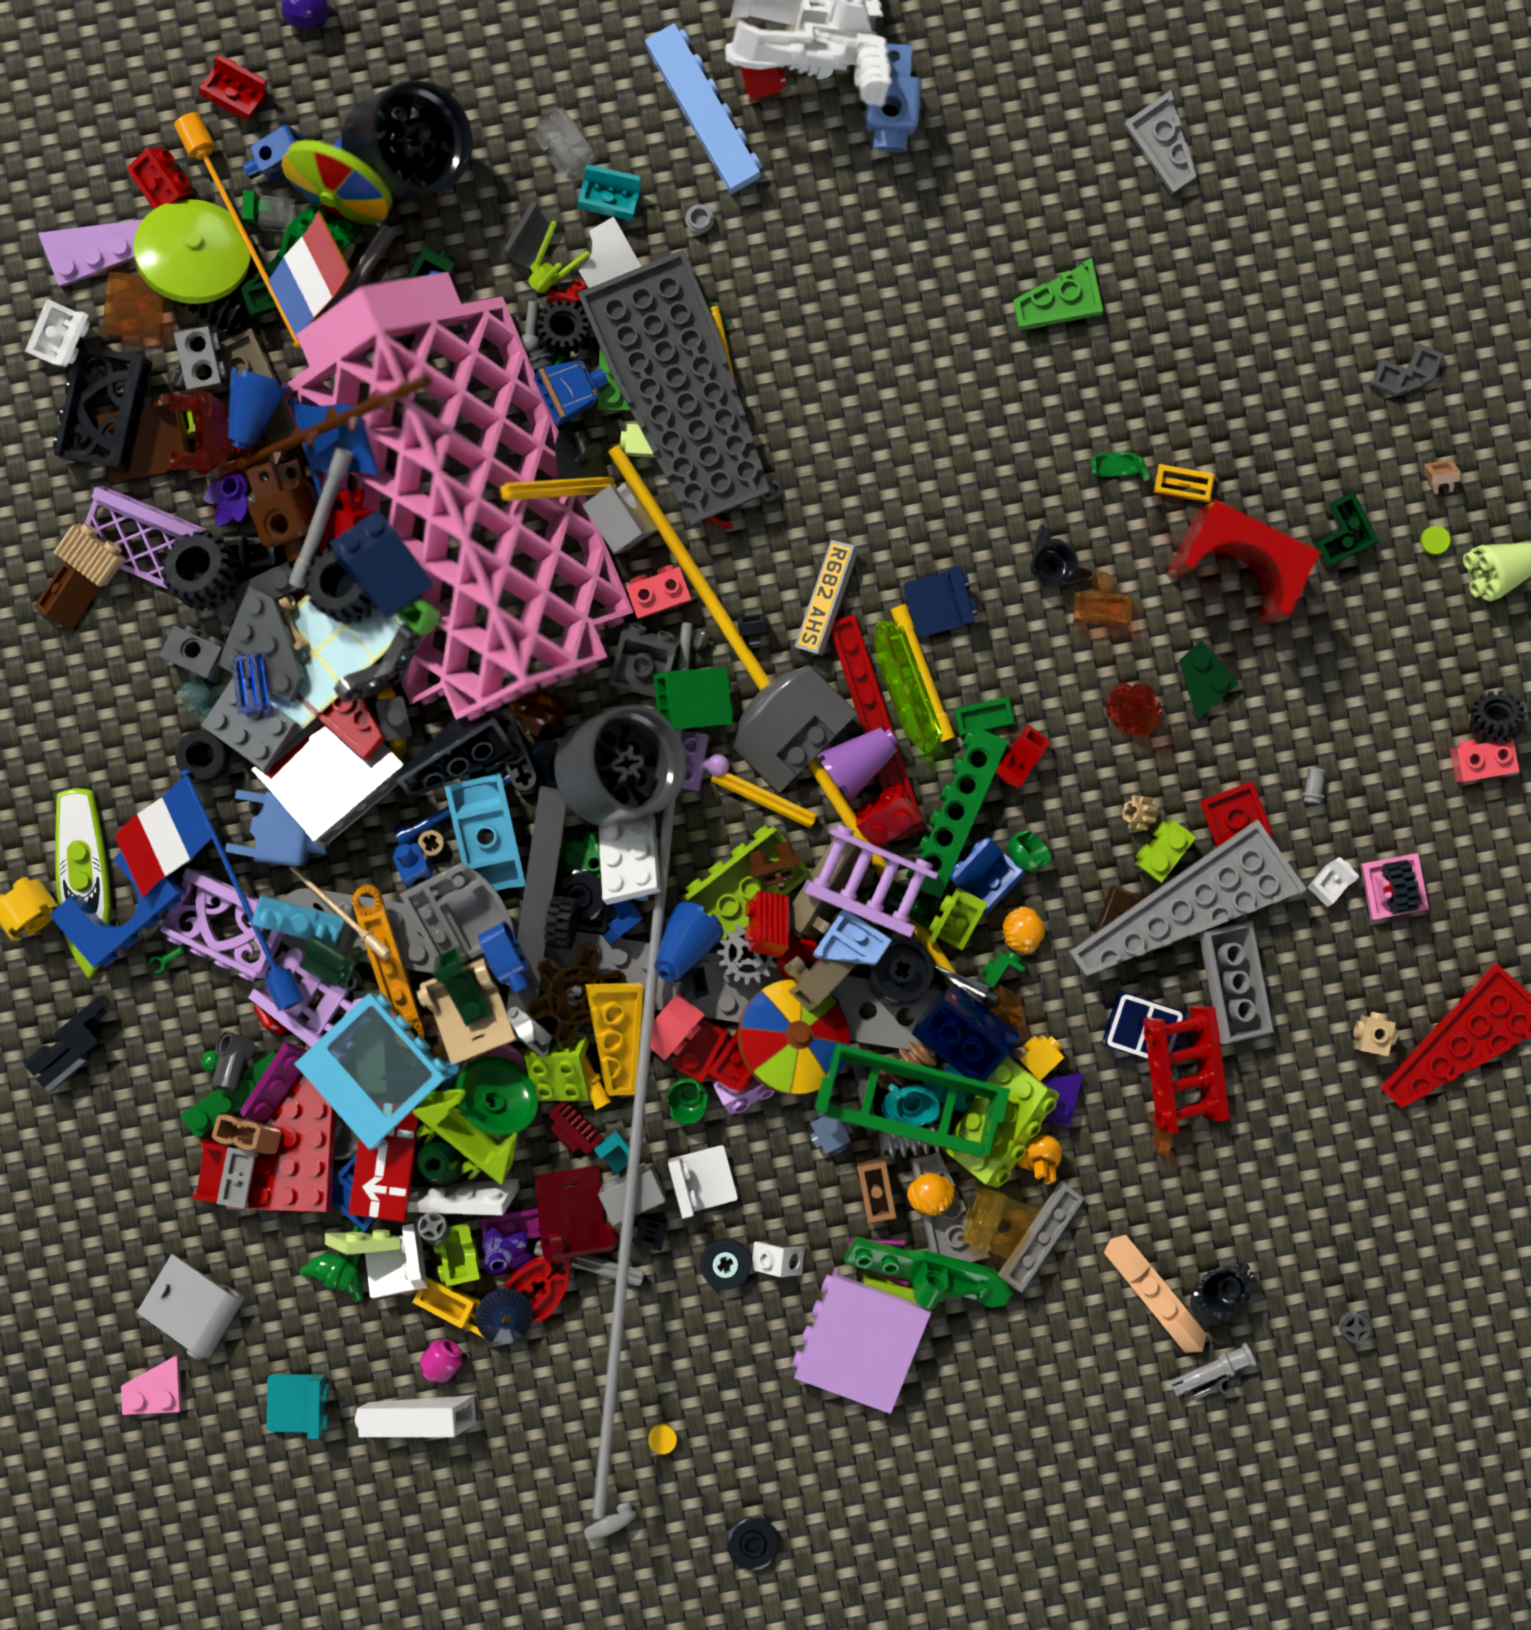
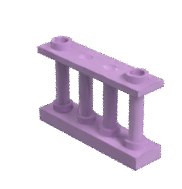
[802,824,938,937]

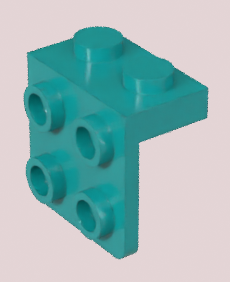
[266,1374,329,1439]

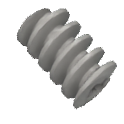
[879,1122,939,1159]

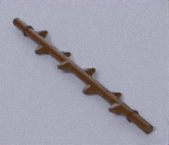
[220,374,432,478]

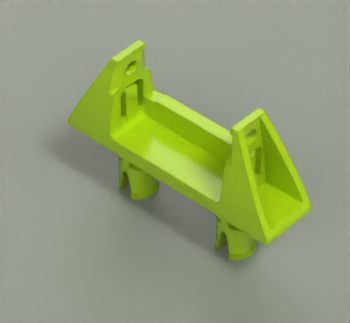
[412,1090,517,1184]

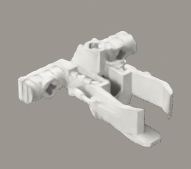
[725,0,892,106]

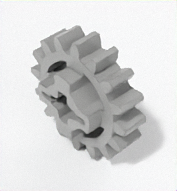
[717,923,777,985]

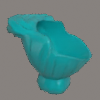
[880,1082,943,1127]

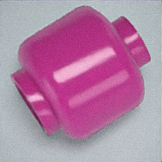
[420,1339,462,1383]

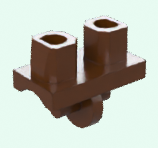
[749,841,801,891]

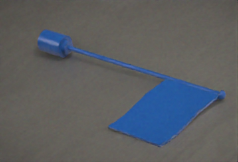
[288,398,379,499]

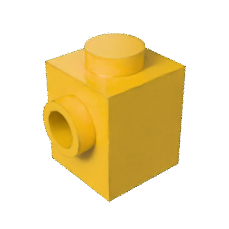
[1018,1035,1064,1080]

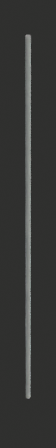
[593,622,693,1519]

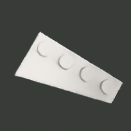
[408,1179,520,1215]

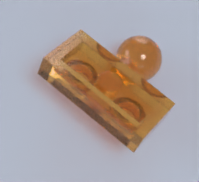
[1073,572,1132,626]

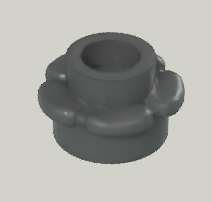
[529,349,553,372]

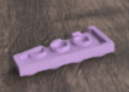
[38,219,143,288]

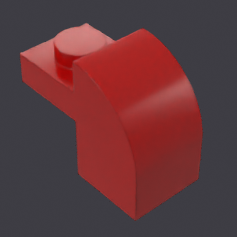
[996,724,1051,789]

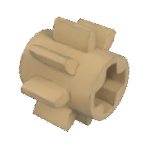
[1122,795,1158,831]

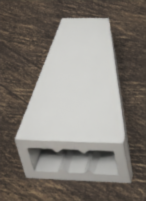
[355,1396,476,1437]

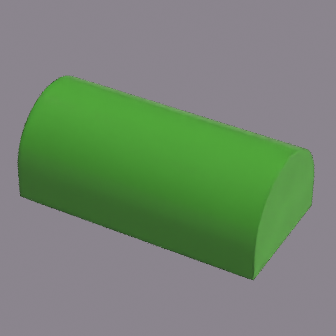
[395,596,440,635]

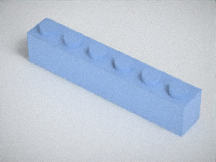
[645,23,762,195]

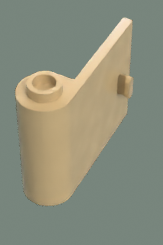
[417,958,517,1065]

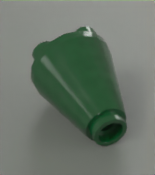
[414,1133,469,1186]

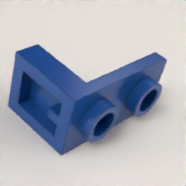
[603,900,644,945]

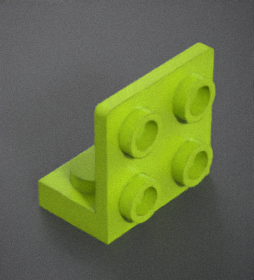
[524,1035,590,1101]

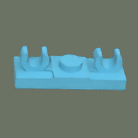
[251,895,344,946]

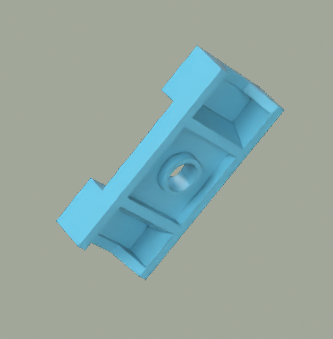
[445,773,526,891]

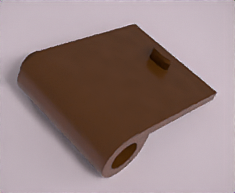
[96,393,195,483]

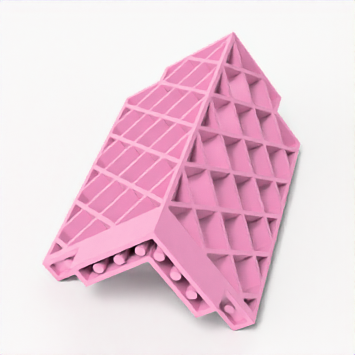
[283,272,634,721]

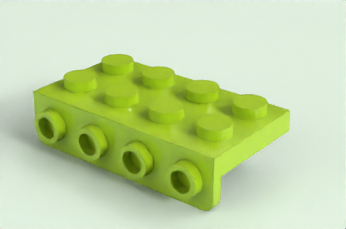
[684,824,811,940]
[943,1055,1060,1187]

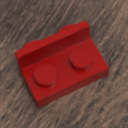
[126,147,195,209]
[672,1018,730,1083]

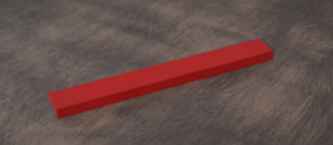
[830,614,925,839]

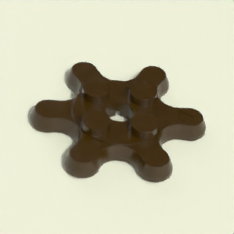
[526,943,626,1046]

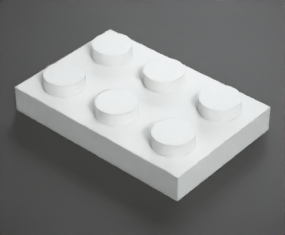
[598,814,661,905]

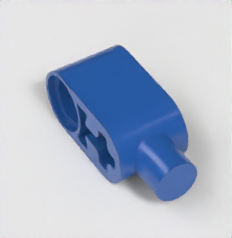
[478,921,529,994]

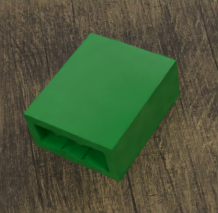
[653,667,733,730]

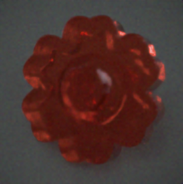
[1104,682,1163,736]

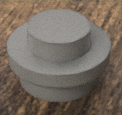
[685,204,714,234]

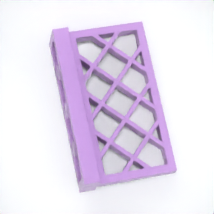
[85,486,208,589]

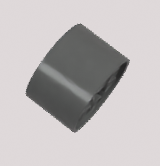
[555,705,686,826]

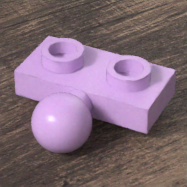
[681,730,729,791]

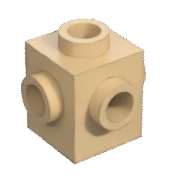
[1354,1012,1398,1057]

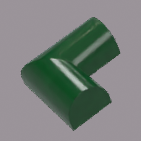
[1314,491,1379,568]

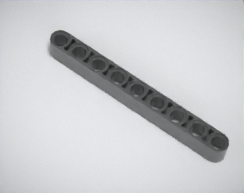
[507,786,567,1041]

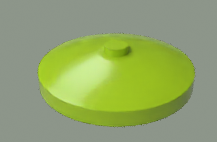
[134,199,251,304]

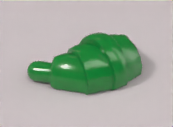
[299,1252,364,1302]

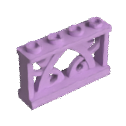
[159,868,284,981]

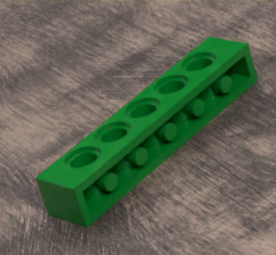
[906,727,1008,898]

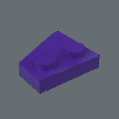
[1040,1073,1083,1127]

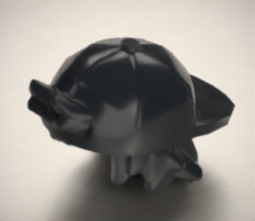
[1190,1263,1255,1326]

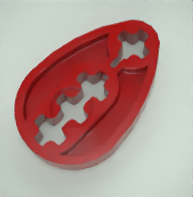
[504,1255,572,1323]

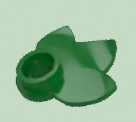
[559,830,601,878]

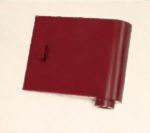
[535,1165,618,1262]

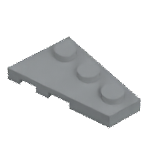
[1123,90,1197,195]

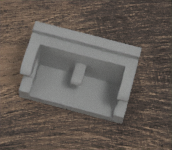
[217,1147,259,1209]

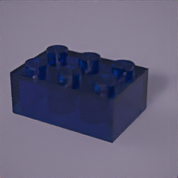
[911,982,1020,1082]

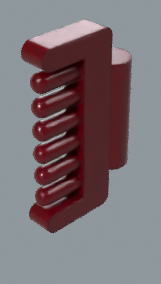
[548,1101,603,1154]

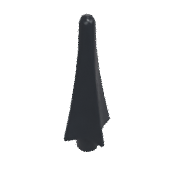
[933,963,1000,1006]

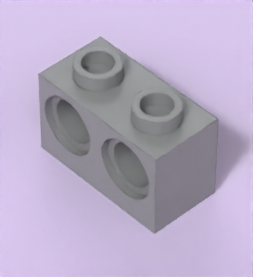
[174,326,227,394]

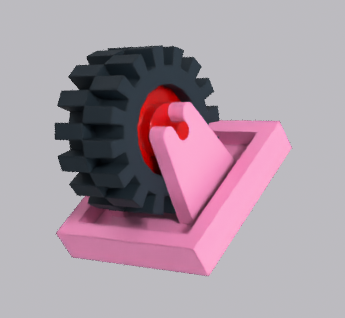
[1360,853,1429,920]

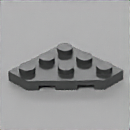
[217,586,305,702]

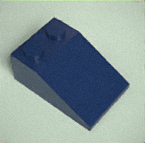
[330,510,434,619]

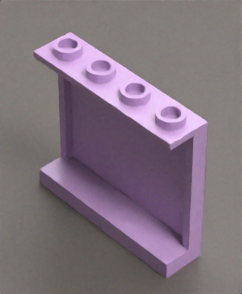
[791,1267,931,1414]

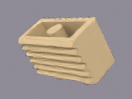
[54,523,126,587]

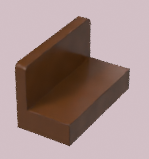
[34,561,100,630]

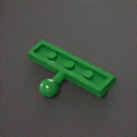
[180,1050,278,1139]

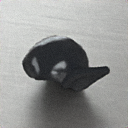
[1030,524,1092,588]

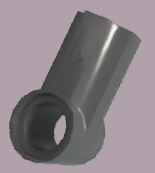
[212,1031,254,1092]

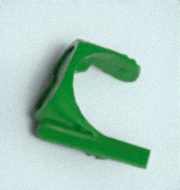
[1091,452,1150,481]

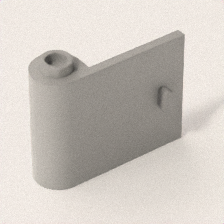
[137,1254,244,1360]

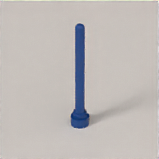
[392,773,518,846]

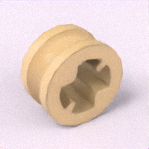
[418,830,445,856]

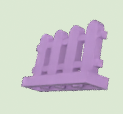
[248,947,372,1064]

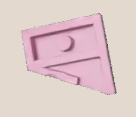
[121,1355,182,1415]

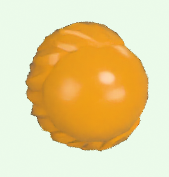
[1002,907,1045,954]
[907,1172,954,1216]

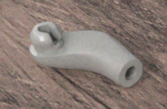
[584,1502,636,1541]

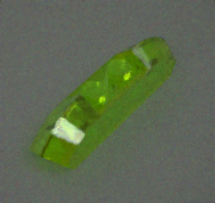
[875,619,943,755]

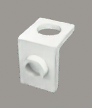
[751,1242,805,1277]

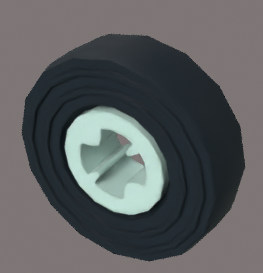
[700,1238,751,1290]

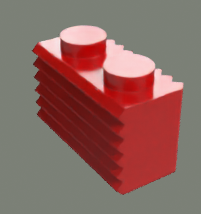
[745,890,789,958]

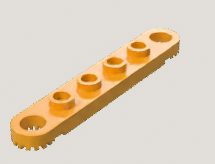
[352,885,425,1048]

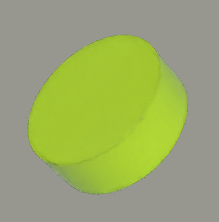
[1420,526,1450,555]

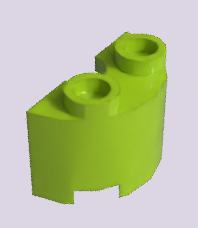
[433,1223,481,1287]

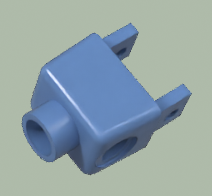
[865,44,922,152]
[225,790,331,866]

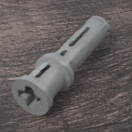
[1169,1342,1257,1397]

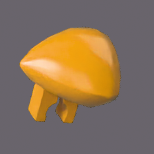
[1016,1133,1062,1185]

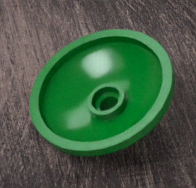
[455,1056,538,1137]

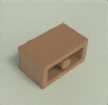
[856,1157,896,1223]

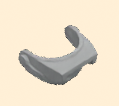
[507,1007,553,1057]

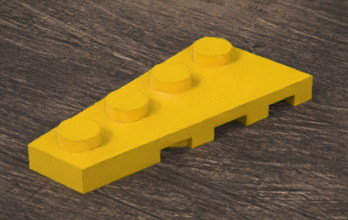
[585,983,644,1096]

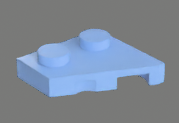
[813,909,891,966]

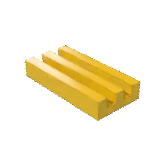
[1153,464,1215,503]

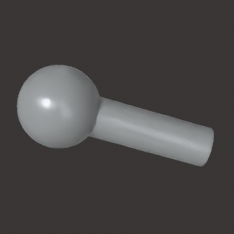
[520,301,541,356]

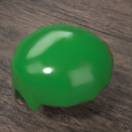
[1008,830,1052,872]
[666,1077,710,1125]

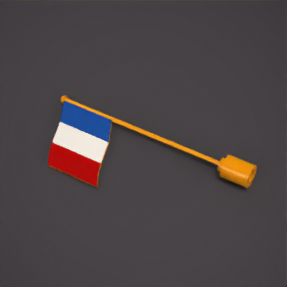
[174,112,351,349]

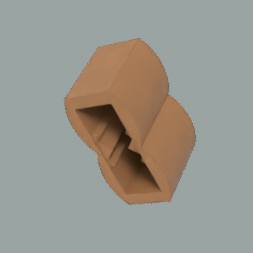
[212,1115,282,1154]

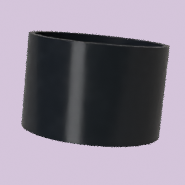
[341,80,473,204]

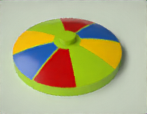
[282,140,392,225]

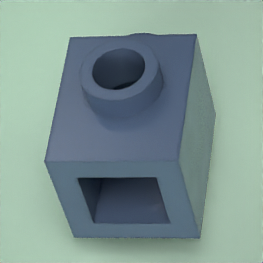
[810,1116,853,1155]

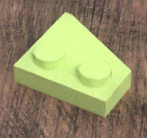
[325,1229,400,1255]

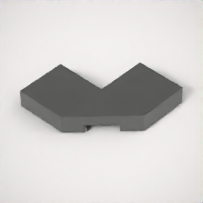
[1369,343,1445,397]

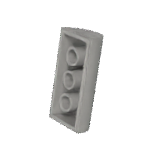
[1198,921,1274,1044]

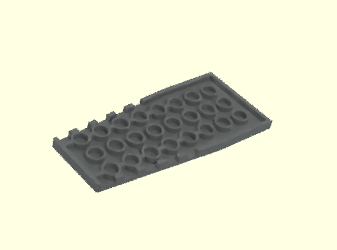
[578,250,770,525]

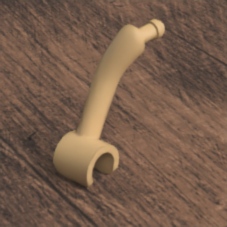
[279,594,307,650]

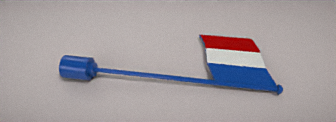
[115,769,305,1012]

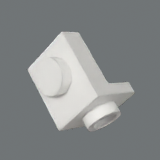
[1308,857,1359,907]

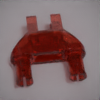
[168,391,253,475]

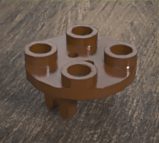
[509,689,566,736]

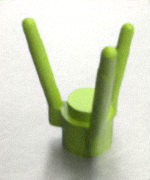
[528,221,590,293]

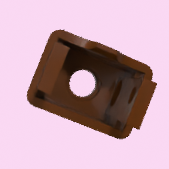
[246,458,321,563]

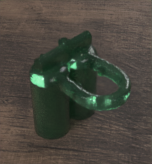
[300,936,363,989]

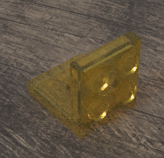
[957,1186,1041,1259]

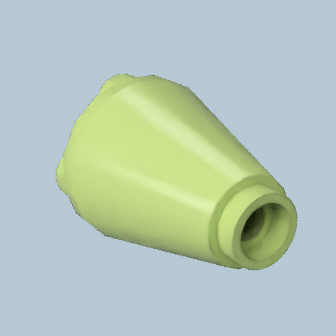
[1463,543,1531,601]

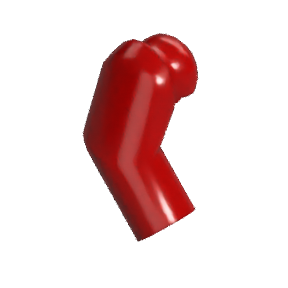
[547,280,587,306]
[253,1004,290,1036]

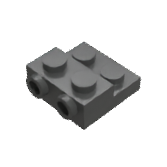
[608,623,679,698]

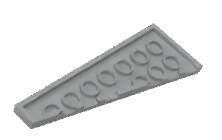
[1069,820,1307,976]

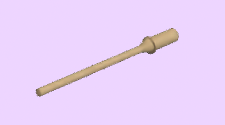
[289,866,392,960]

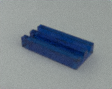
[231,653,269,714]

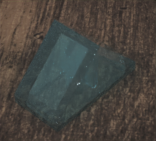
[176,674,219,723]

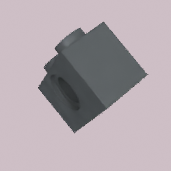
[159,625,226,684]

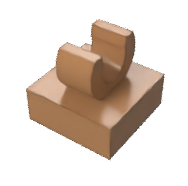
[1424,460,1460,494]

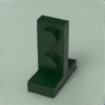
[433,945,492,1026]

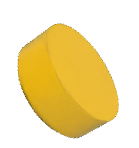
[648,1424,677,1454]

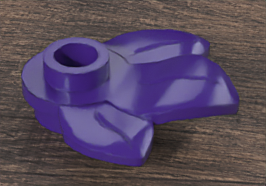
[203,474,248,527]
[482,1227,534,1275]

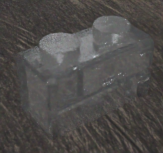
[534,107,596,179]

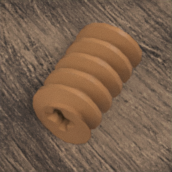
[878,1034,938,1091]

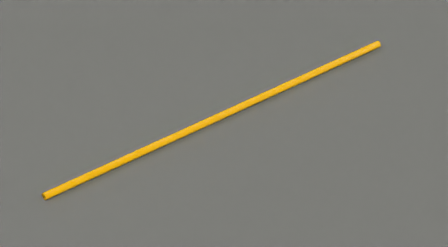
[608,444,1010,1064]

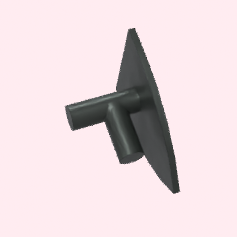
[555,420,609,480]

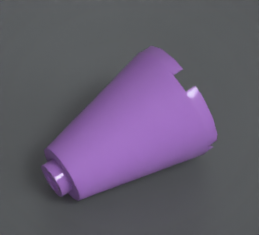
[817,727,899,801]

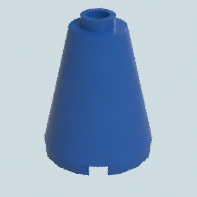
[228,367,288,450]
[654,902,724,981]

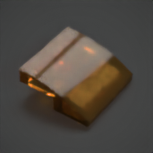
[103,272,166,339]

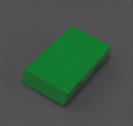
[953,697,1015,737]

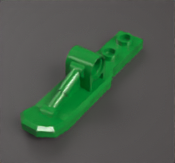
[844,1236,1012,1309]

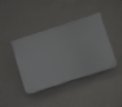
[503,201,559,271]

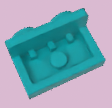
[577,165,642,221]

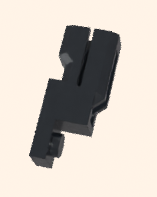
[23,995,112,1093]

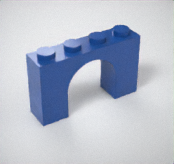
[50,851,187,967]

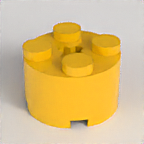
[0,877,59,941]

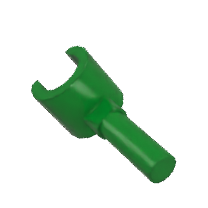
[149,946,185,973]

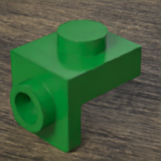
[981,950,1026,988]

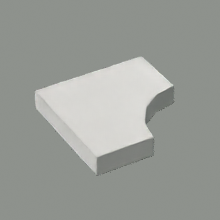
[578,217,642,288]

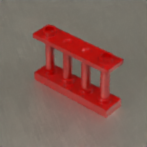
[1143,1005,1230,1134]

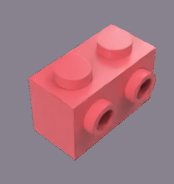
[626,565,692,621]
[1450,737,1519,782]
[651,992,705,1061]

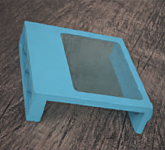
[295,993,452,1150]

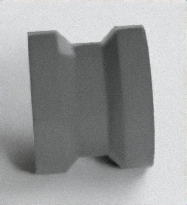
[418,1212,450,1245]
[1338,1311,1371,1344]

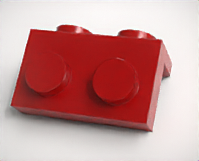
[199,55,267,122]
[856,783,922,848]
[707,1030,754,1094]

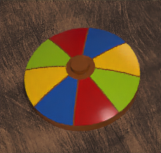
[737,979,850,1095]

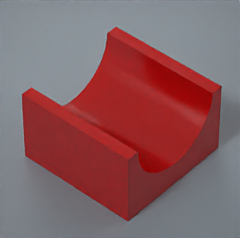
[1166,500,1320,624]

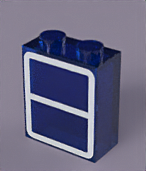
[1101,990,1187,1060]

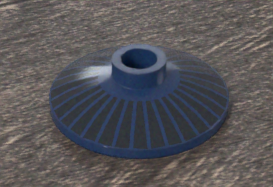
[476,1288,533,1345]

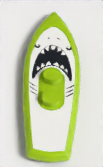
[55,788,111,979]

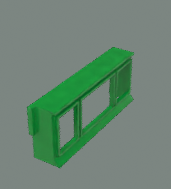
[814,1044,1010,1158]

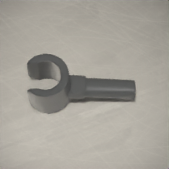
[1193,1376,1235,1400]

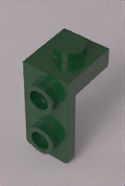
[402,247,458,280]
[865,880,931,927]

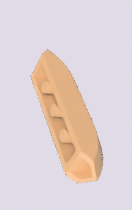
[1104,1235,1207,1353]

